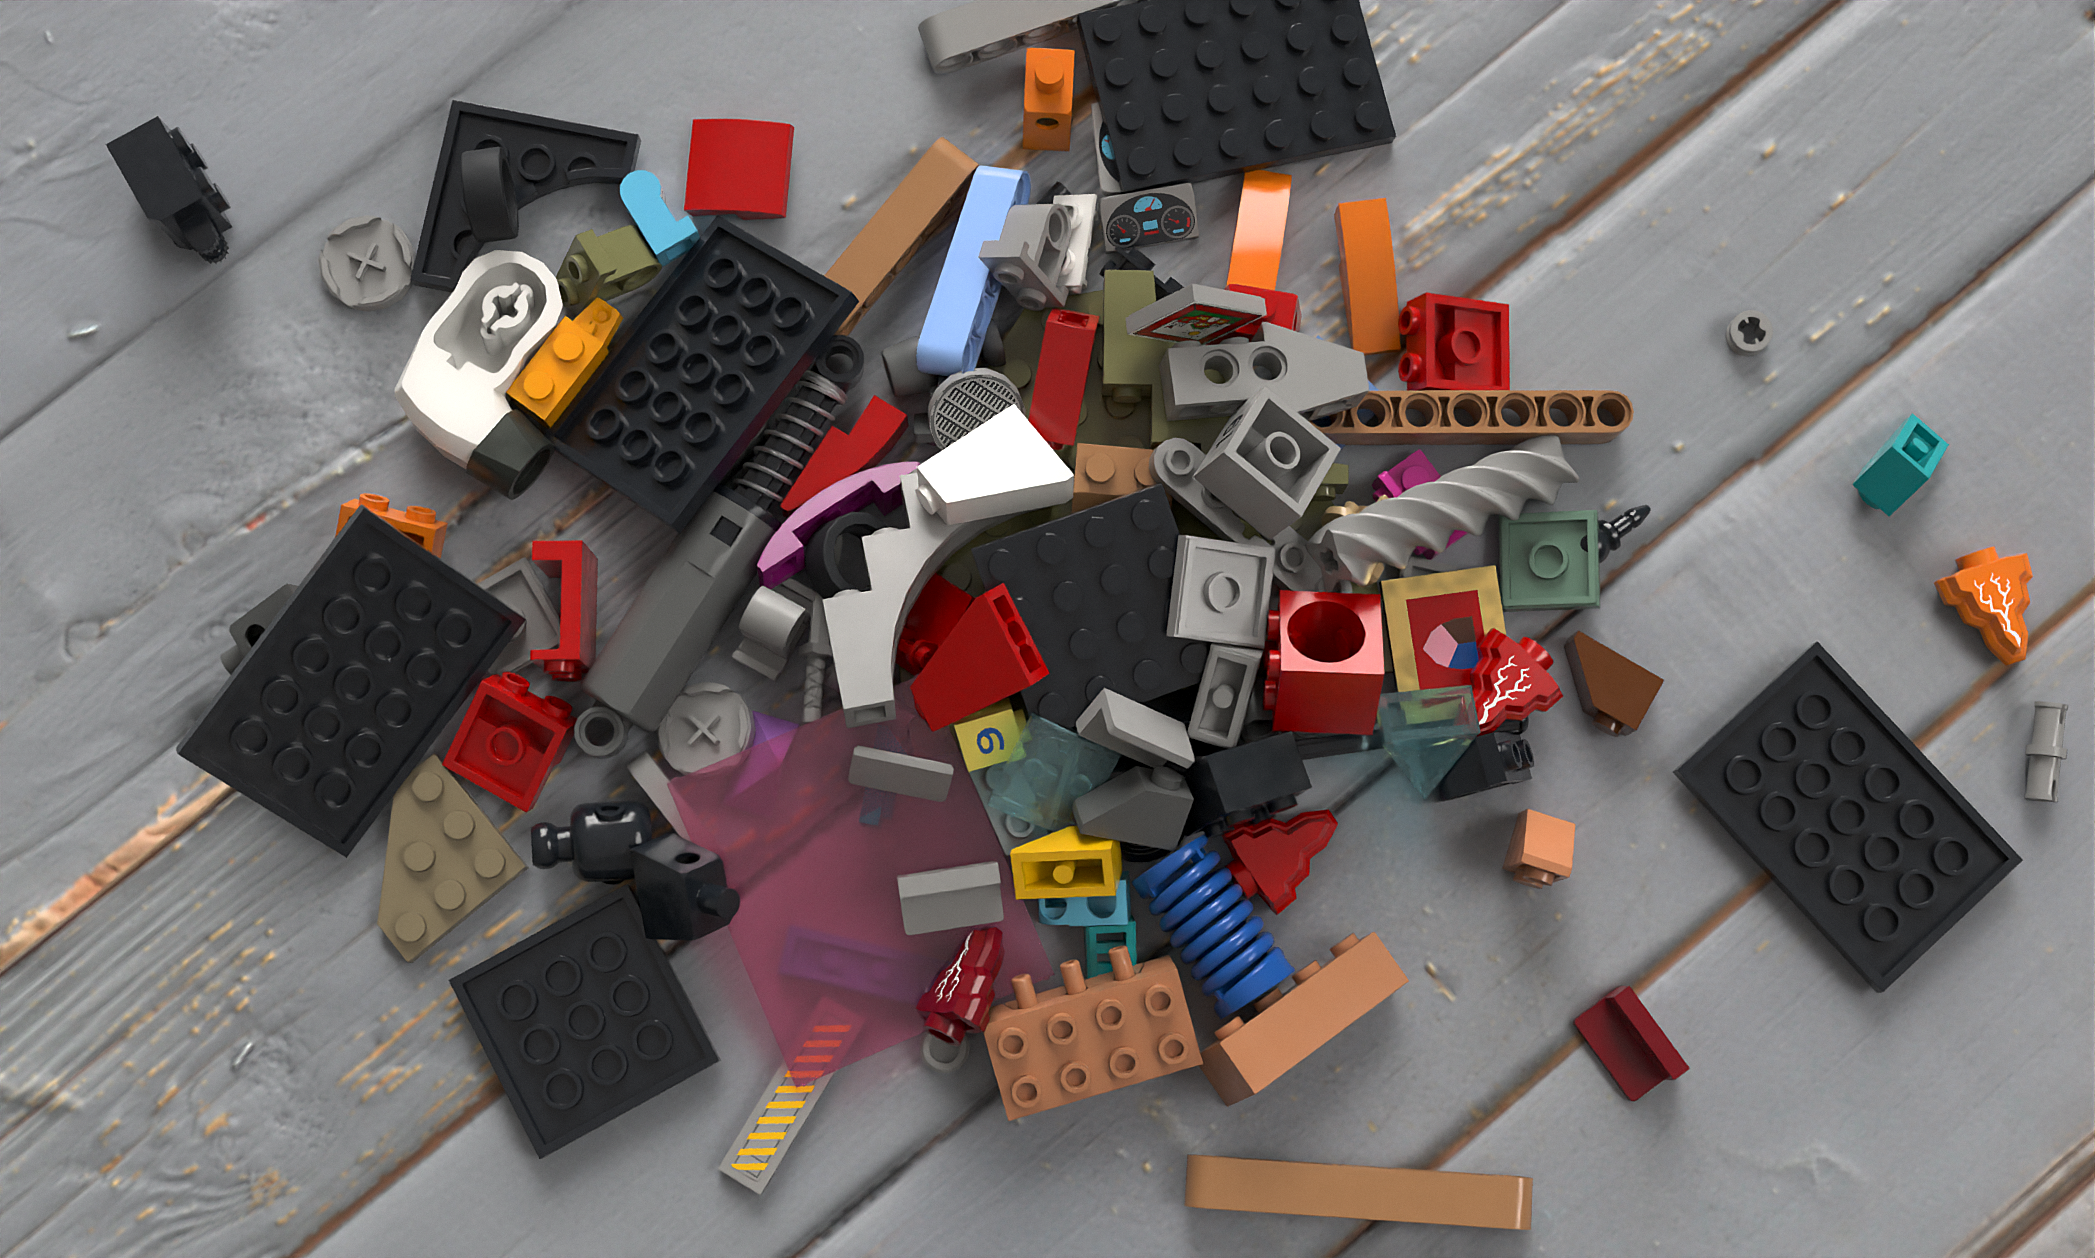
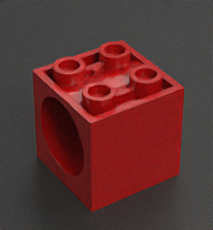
[1262,590,1384,735]

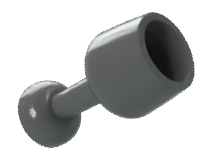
[881,319,1006,397]

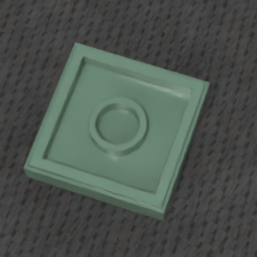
[1499,510,1601,612]

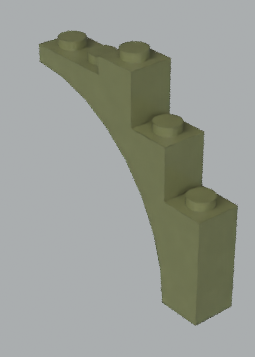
[1102,270,1349,516]

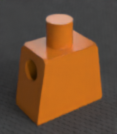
[1023,48,1075,152]

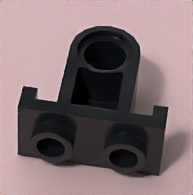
[1423,732,1534,803]

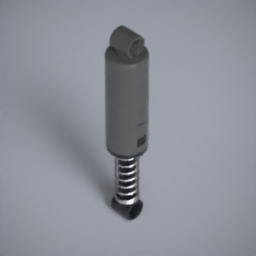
[574,335,864,759]

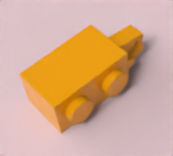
[506,297,623,429]

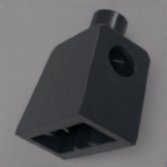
[630,833,740,941]

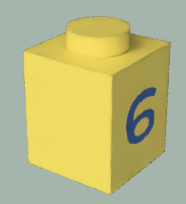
[954,697,1031,772]

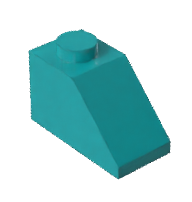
[1852,413,1949,517]

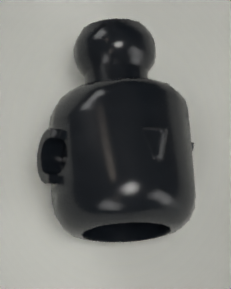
[531,800,652,885]

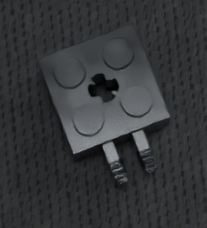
[106,116,232,264]

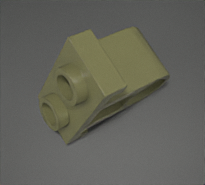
[555,225,662,318]

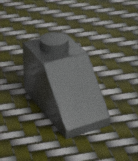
[1072,766,1194,851]

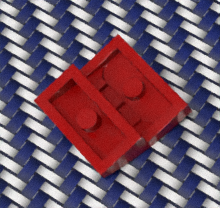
[684,119,794,220]

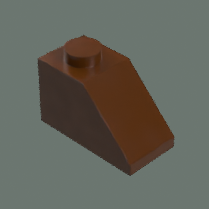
[1564,630,1664,737]

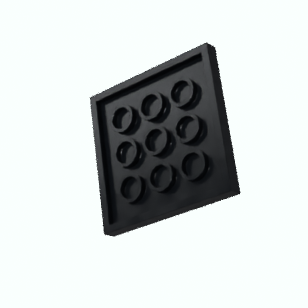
[971,483,1212,739]
[449,884,721,1159]

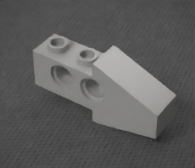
[1159,322,1369,421]

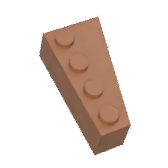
[1198,932,1409,1107]

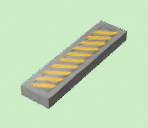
[718,994,867,1195]

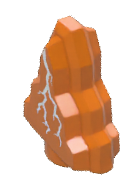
[1934,546,2033,666]

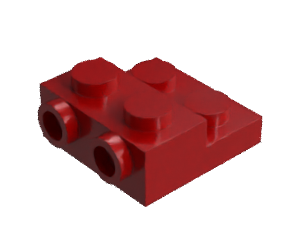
[1398,292,1510,391]
[442,672,577,813]

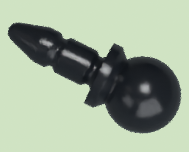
[1580,505,1651,563]

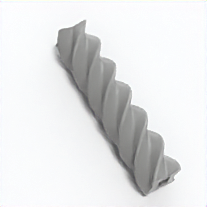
[1306,435,1579,592]

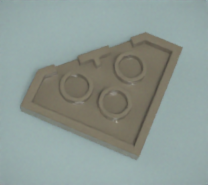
[377,753,529,963]

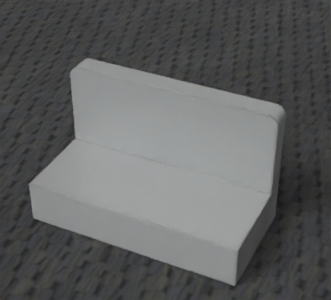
[1075,688,1195,768]
[897,861,1004,935]

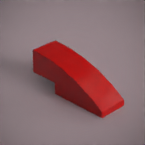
[780,395,909,519]

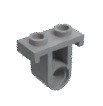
[978,204,1071,311]
[732,578,814,683]

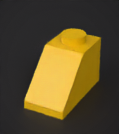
[1010,826,1123,900]

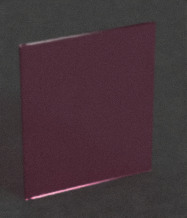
[667,674,1055,1088]

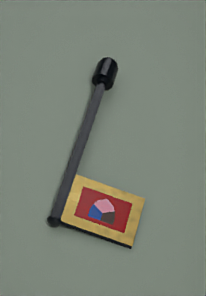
[1082,565,1529,793]

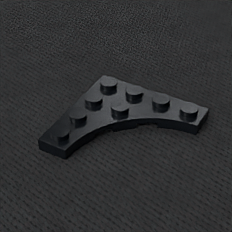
[410,100,641,292]

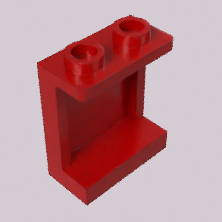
[530,540,598,682]

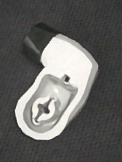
[394,250,563,500]

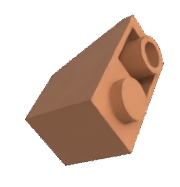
[1502,809,1575,889]

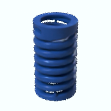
[1131,834,1295,1019]

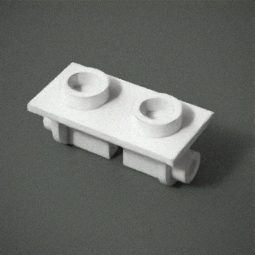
[1053,194,1099,296]

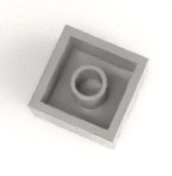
[1193,386,1341,540]

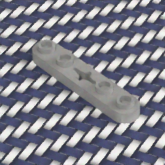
[1149,438,1352,593]

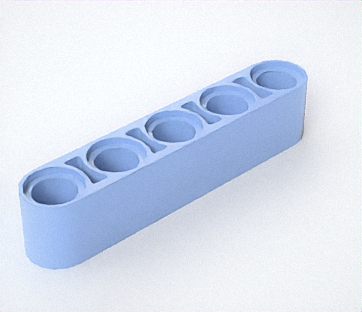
[916,166,1031,377]

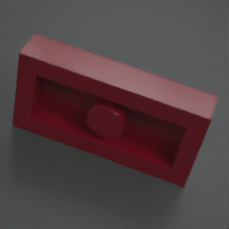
[1573,986,1690,1101]

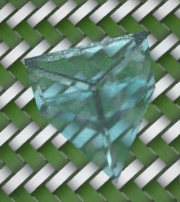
[1377,685,1481,800]

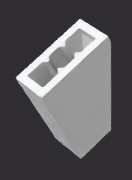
[915,404,1074,525]

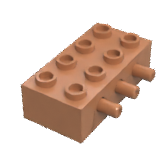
[983,945,1203,1121]

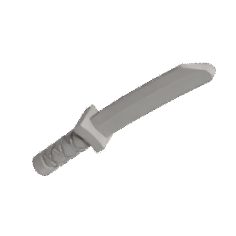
[798,535,843,725]

